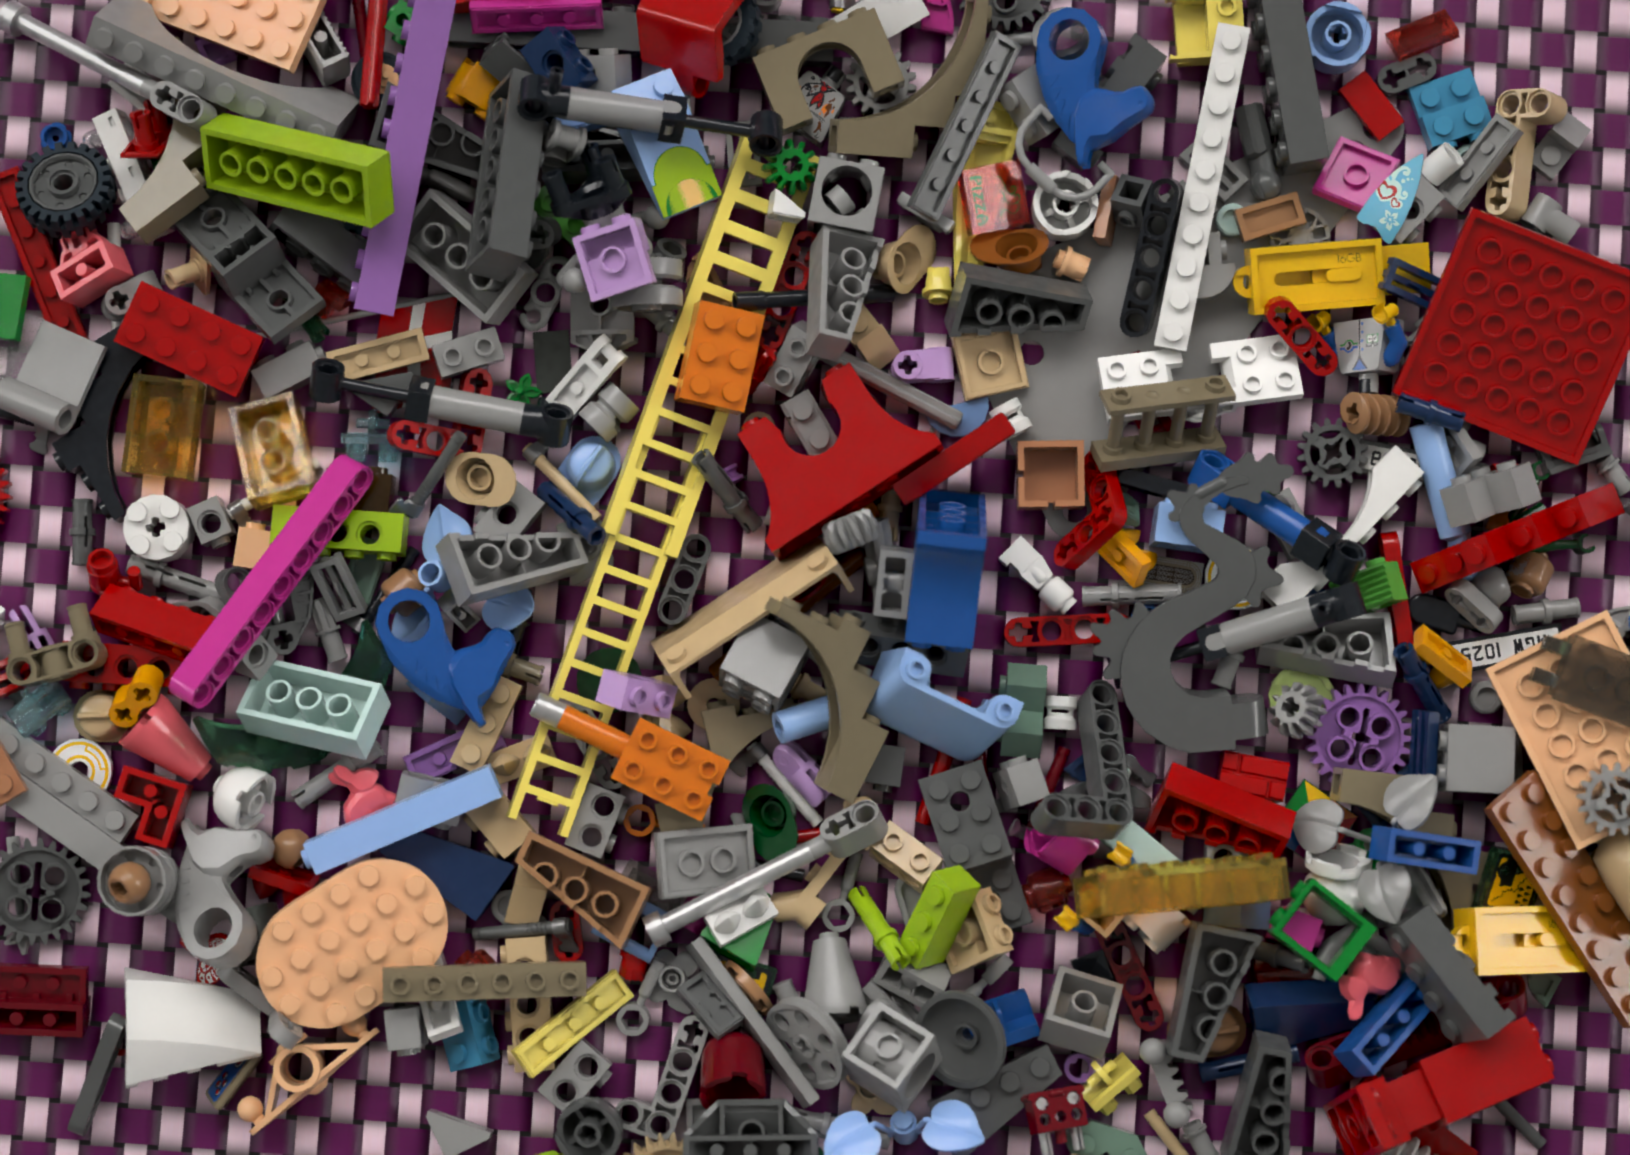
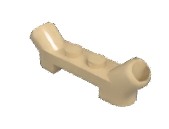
[770,796,872,930]

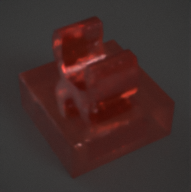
[315,279,351,320]

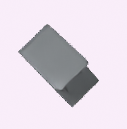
[1532,112,1591,182]

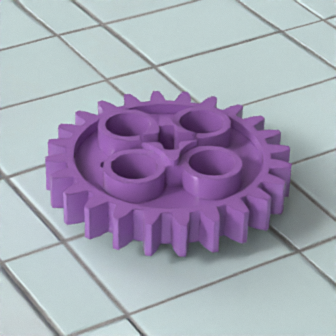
[1304,683,1412,783]

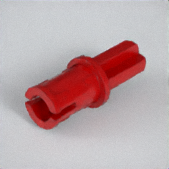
[748,346,777,395]

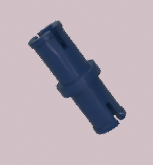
[1395,392,1466,433]

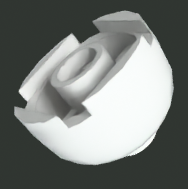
[213,766,276,829]

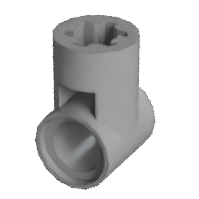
[1519,192,1581,244]

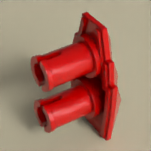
[120,99,173,159]

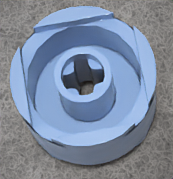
[1306,1,1371,74]

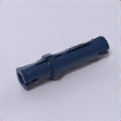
[536,481,606,546]
[1393,642,1452,724]
[1198,1044,1300,1084]

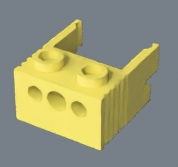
[1165,0,1244,67]

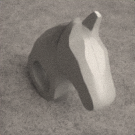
[175,818,275,970]

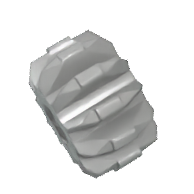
[822,508,880,555]
[1268,682,1327,740]

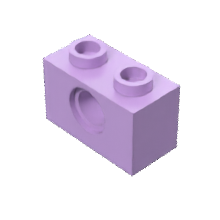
[595,668,678,719]

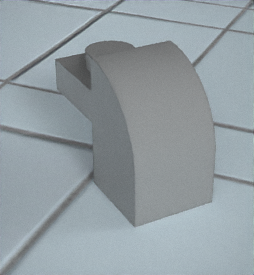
[1196,231,1235,303]

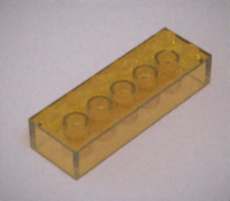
[1073,852,1291,920]

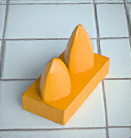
[1097,527,1157,589]
[1413,624,1472,689]

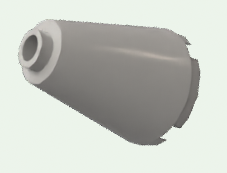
[802,932,867,1025]

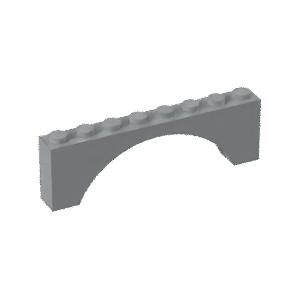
[85,0,359,140]

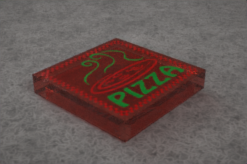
[958,159,1030,236]

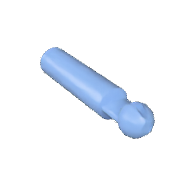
[1409,423,1478,581]
[772,678,931,744]

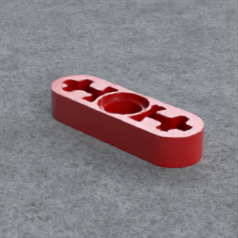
[1264,296,1338,376]

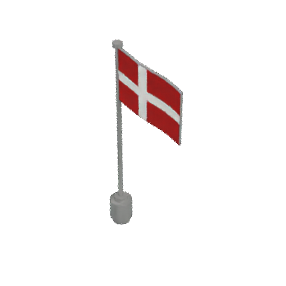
[256,292,458,415]

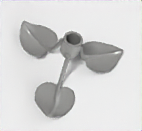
[1293,774,1438,924]

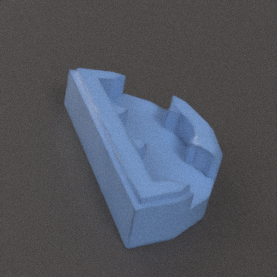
[925,396,989,438]

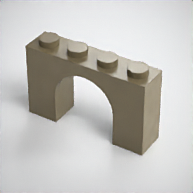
[752,7,905,136]

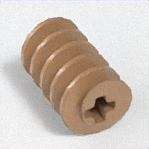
[1340,392,1411,437]

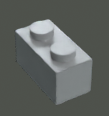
[436,588,481,634]

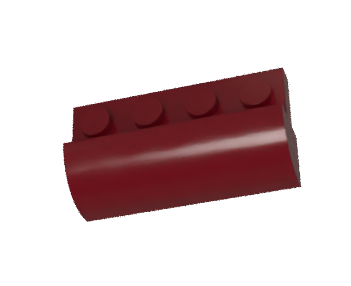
[0,963,91,1038]

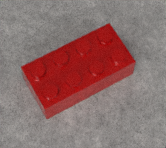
[114,281,266,398]

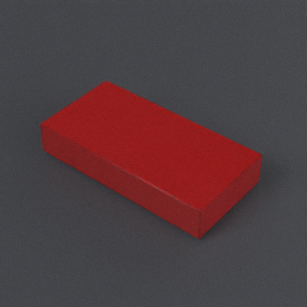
[1338,70,1405,143]

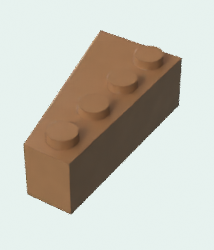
[515,831,653,950]

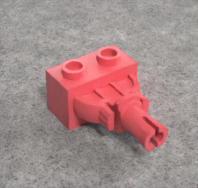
[50,227,134,308]

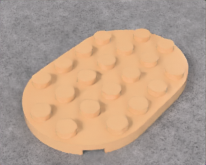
[255,857,448,1028]

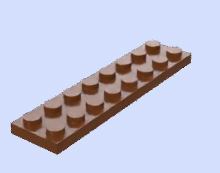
[1483,770,1630,1028]

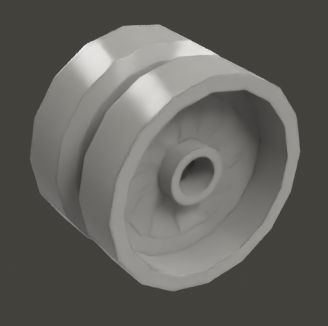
[611,257,683,313]

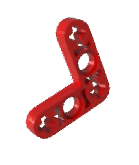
[387,368,493,458]
[1053,451,1127,570]

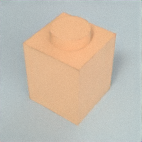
[232,522,270,570]

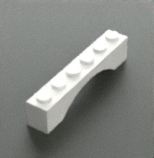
[1261,445,1425,607]

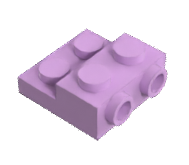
[572,213,657,302]

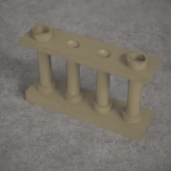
[1090,375,1236,472]

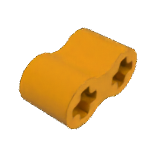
[109,664,164,728]

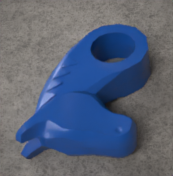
[1036,7,1155,170]
[375,588,516,727]

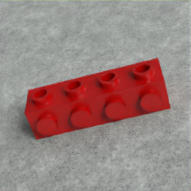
[89,583,216,662]

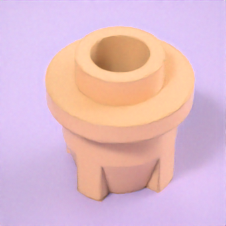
[1052,245,1091,282]

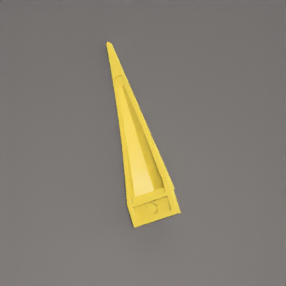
[953,97,1018,283]

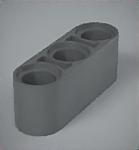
[657,534,711,626]

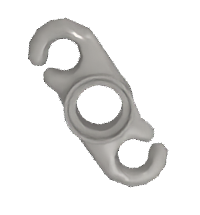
[519,255,569,331]

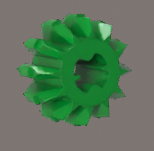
[761,138,818,196]

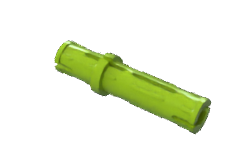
[847,885,911,971]

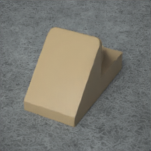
[850,303,900,370]

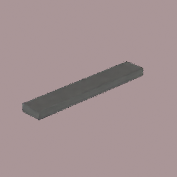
[906,30,1023,221]

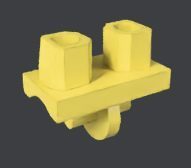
[1082,1052,1142,1116]

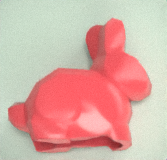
[328,765,396,824]
[1339,951,1401,1021]

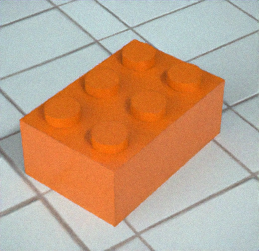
[674,300,765,415]

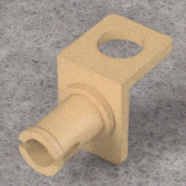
[164,246,211,295]

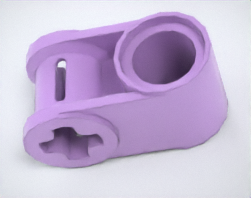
[890,347,955,384]

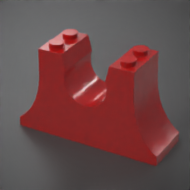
[737,362,944,562]

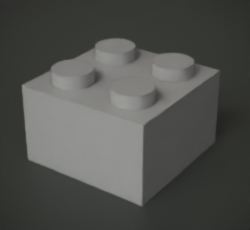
[1038,965,1124,1060]

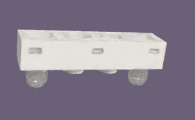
[82,108,175,241]

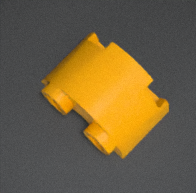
[446,57,500,121]

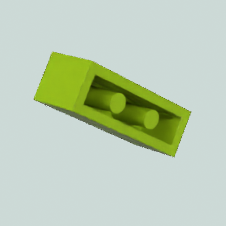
[899,865,981,969]

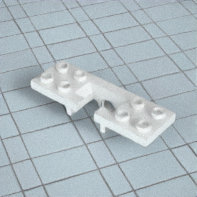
[1096,335,1304,424]

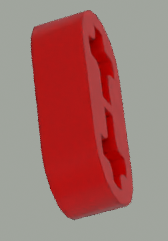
[549,900,584,961]

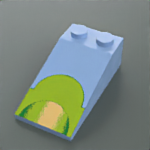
[611,68,722,220]

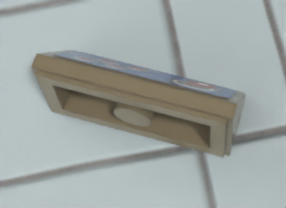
[206,1053,264,1110]

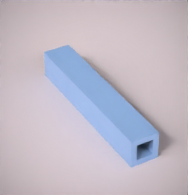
[301,763,503,875]

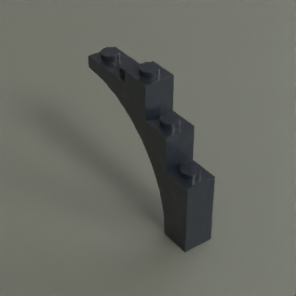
[52,325,150,523]

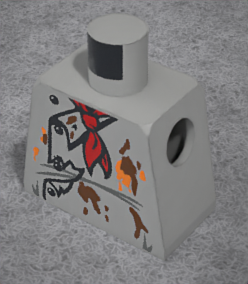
[771,65,846,149]

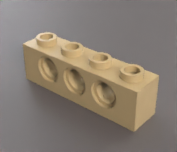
[500,935,557,1073]

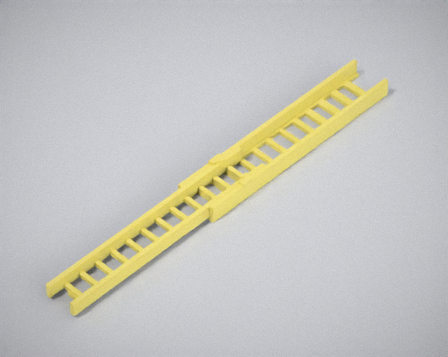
[506,137,819,838]

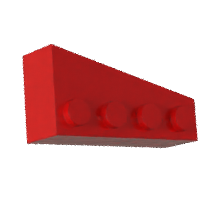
[1144,762,1297,860]

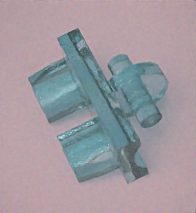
[341,409,405,462]
[6,681,72,738]

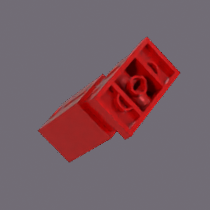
[1323,1016,1555,1155]

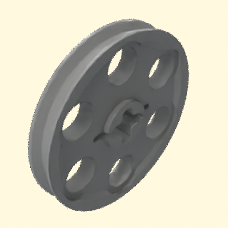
[766,996,848,1090]

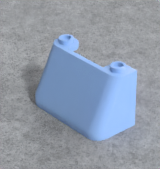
[866,647,1024,761]

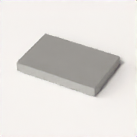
[653,823,756,900]

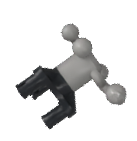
[541,142,670,294]

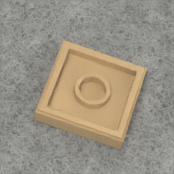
[950,331,1029,401]

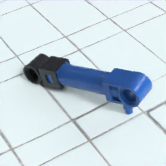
[1187,449,1367,586]

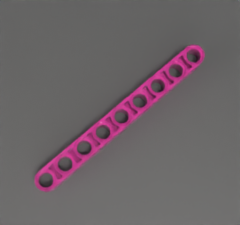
[169,455,373,709]

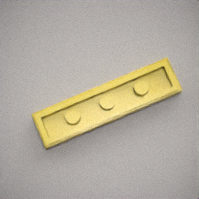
[511,969,634,1078]

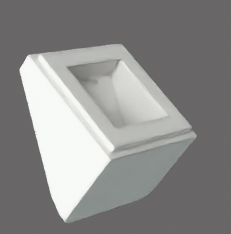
[767,189,806,224]

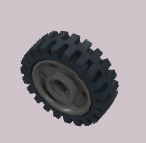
[15,141,117,238]

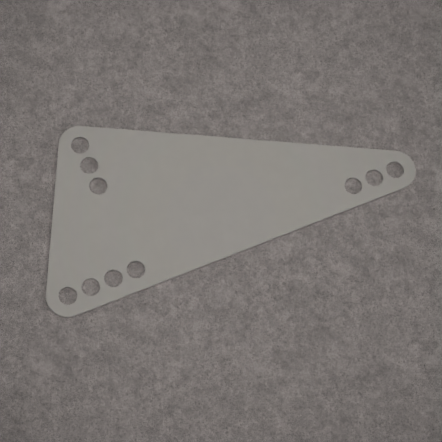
[988,104,1404,537]

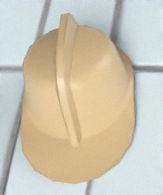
[872,224,936,294]
[445,452,517,507]
[73,690,145,742]

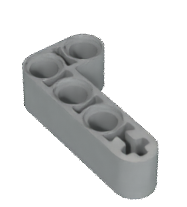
[616,1014,709,1140]

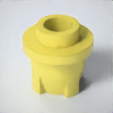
[922,267,953,305]

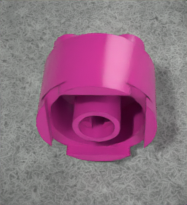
[1024,813,1100,875]

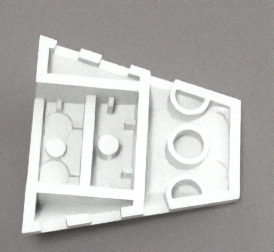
[124,967,262,1089]

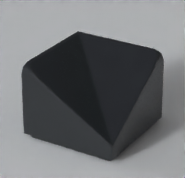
[1070,948,1114,981]

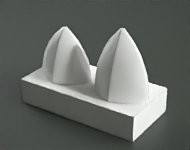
[703,887,779,948]

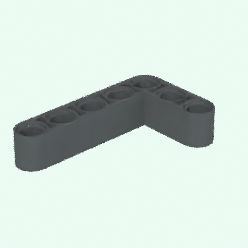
[1031,680,1134,840]

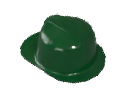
[742,783,798,861]

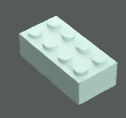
[236,660,391,760]

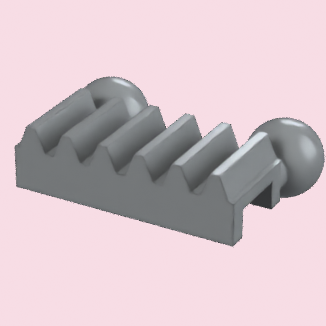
[1139,1038,1193,1128]

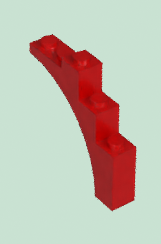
[1410,482,1625,594]

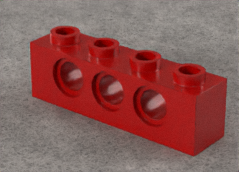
[61,641,182,695]

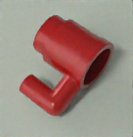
[86,548,143,595]

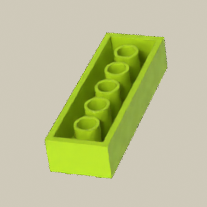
[200,112,394,228]

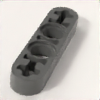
[67,1012,126,1137]

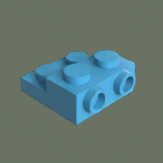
[1407,68,1492,152]

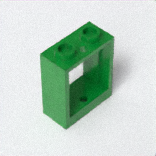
[1267,878,1378,982]

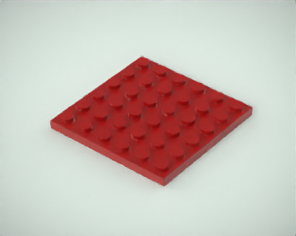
[1392,207,1630,466]

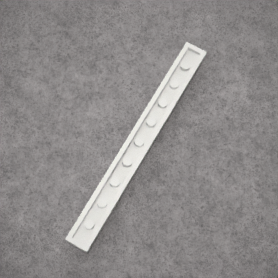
[1154,22,1251,353]

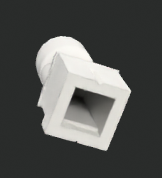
[998,536,1077,615]

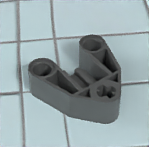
[215,567,315,655]

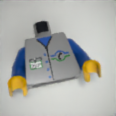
[1307,302,1408,394]

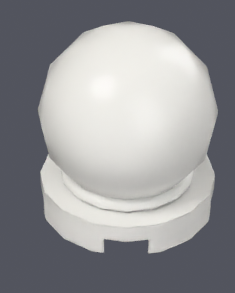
[1303,843,1373,926]

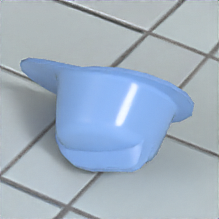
[558,436,621,506]

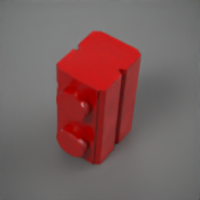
[1216,750,1290,803]

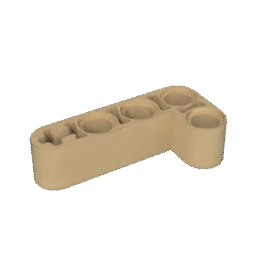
[1485,88,1568,222]

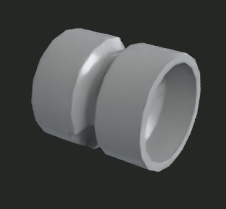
[578,381,640,443]

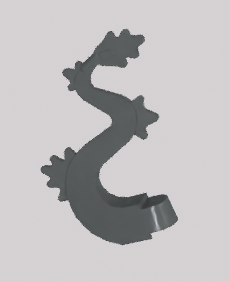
[1089,452,1294,753]

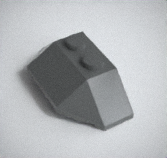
[683,1098,818,1155]

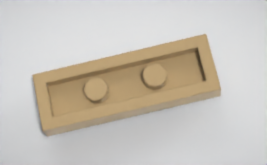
[325,327,431,380]
[449,676,523,771]

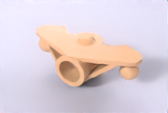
[237,1015,380,1136]

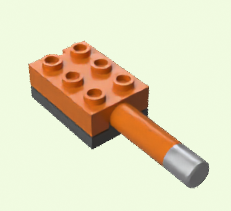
[529,692,731,822]

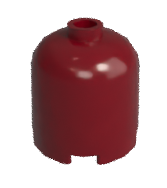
[700,1032,766,1110]

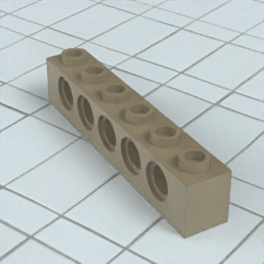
[382,960,587,1003]

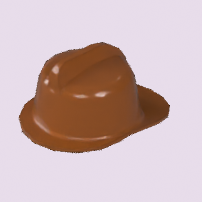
[970,228,1049,274]

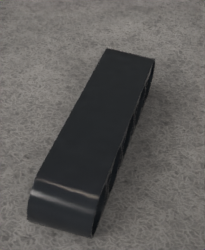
[1120,178,1183,337]

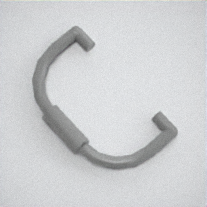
[1015,104,1115,202]

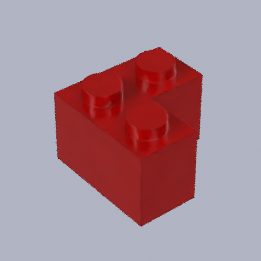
[113,765,194,849]

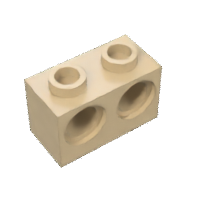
[869,820,943,894]

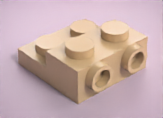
[945,887,1014,975]

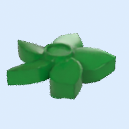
[506,373,543,404]

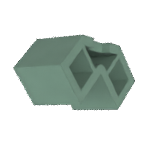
[995,662,1047,759]
[1065,1118,1147,1155]

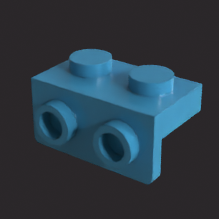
[442,999,500,1072]

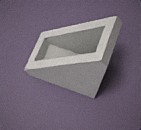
[426,1108,494,1155]

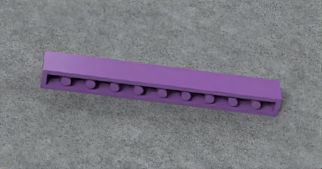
[348,0,456,317]

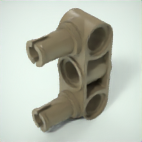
[3,603,108,687]

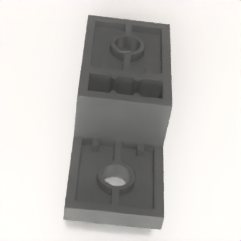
[173,188,327,345]
[918,760,1033,930]

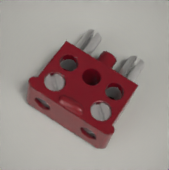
[1020,1084,1089,1155]

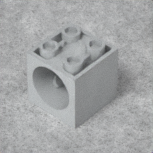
[807,153,885,236]
[719,617,809,715]
[1436,724,1516,795]
[841,1002,943,1113]

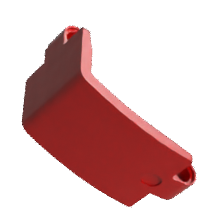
[636,0,744,99]

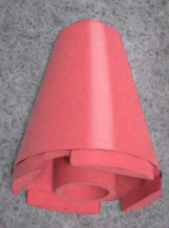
[118,693,212,782]

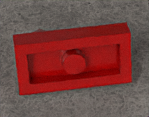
[247,858,322,906]

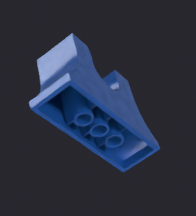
[905,489,987,652]

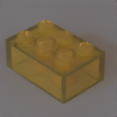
[121,373,206,482]
[228,391,318,511]

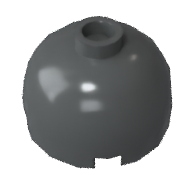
[555,1096,623,1155]

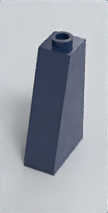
[379,831,517,921]
[1244,979,1378,1045]

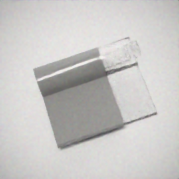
[0,312,108,435]

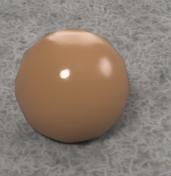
[273,829,310,870]
[108,862,151,904]

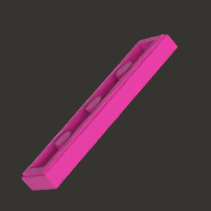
[469,0,604,34]

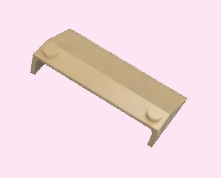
[650,537,855,700]

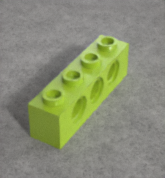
[269,504,409,562]

